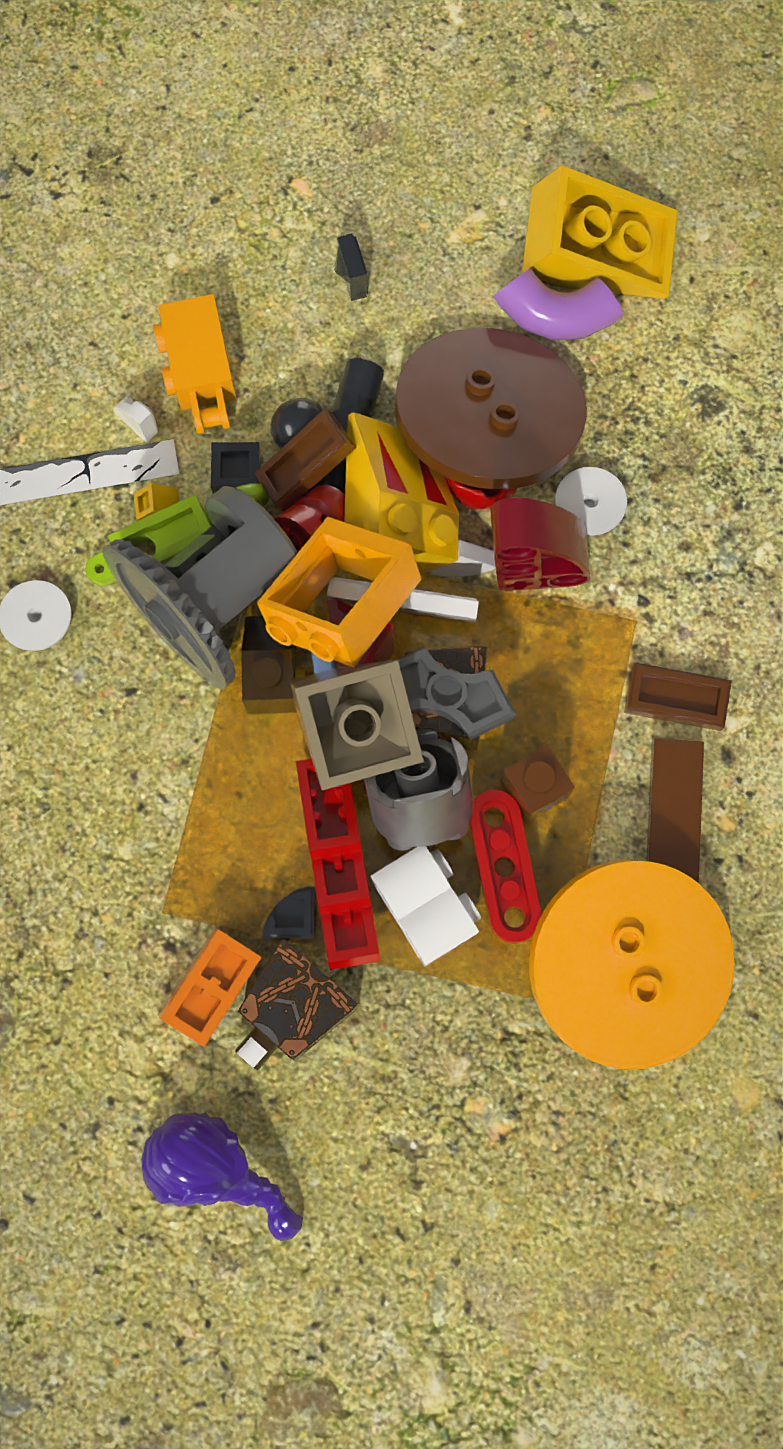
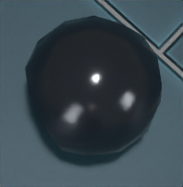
[270,398,324,449]

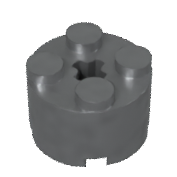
[364,729,474,850]

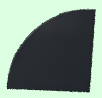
[262,886,315,940]

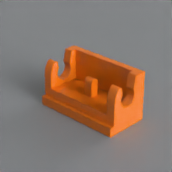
[158,928,262,1047]

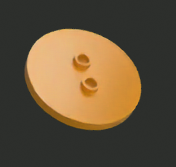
[529,859,734,1069]

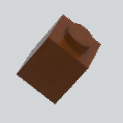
[500,744,575,824]

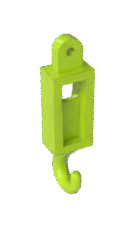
[85,483,269,586]

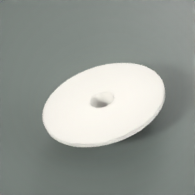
[555,467,627,536]
[0,580,72,651]

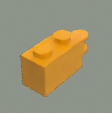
[153,294,237,435]

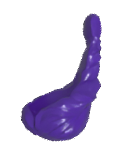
[141,1112,303,1241]

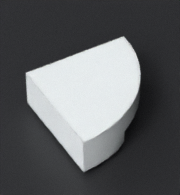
[113,397,158,443]
[430,540,496,577]

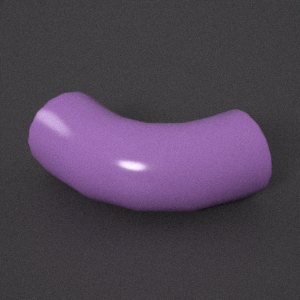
[493,268,624,340]

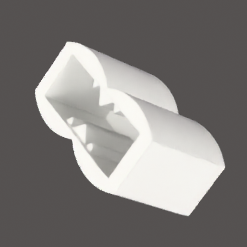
[370,846,481,967]

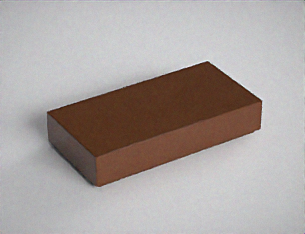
[255,409,356,512]
[624,662,732,731]

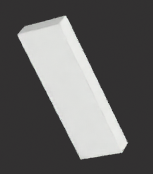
[327,577,479,623]

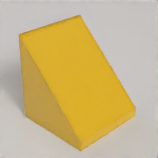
[133,483,179,521]

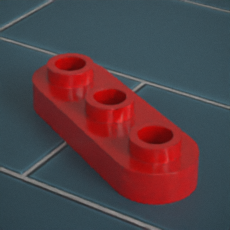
[469,790,541,944]

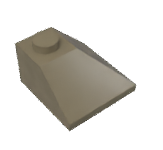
[290,659,424,790]

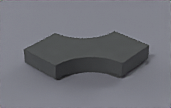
[397,647,516,741]

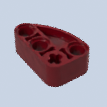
[490,497,591,591]

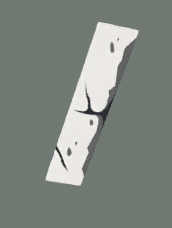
[0,439,179,505]

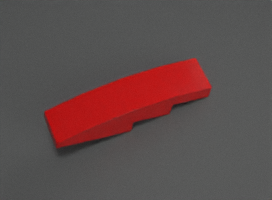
[295,758,381,970]

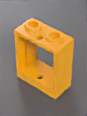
[257,517,422,668]

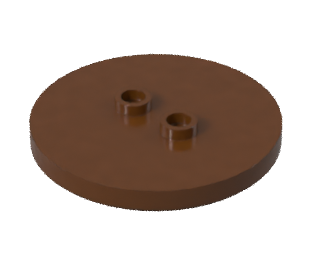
[394,328,587,489]

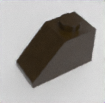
[241,616,297,714]

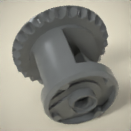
[102,486,298,689]

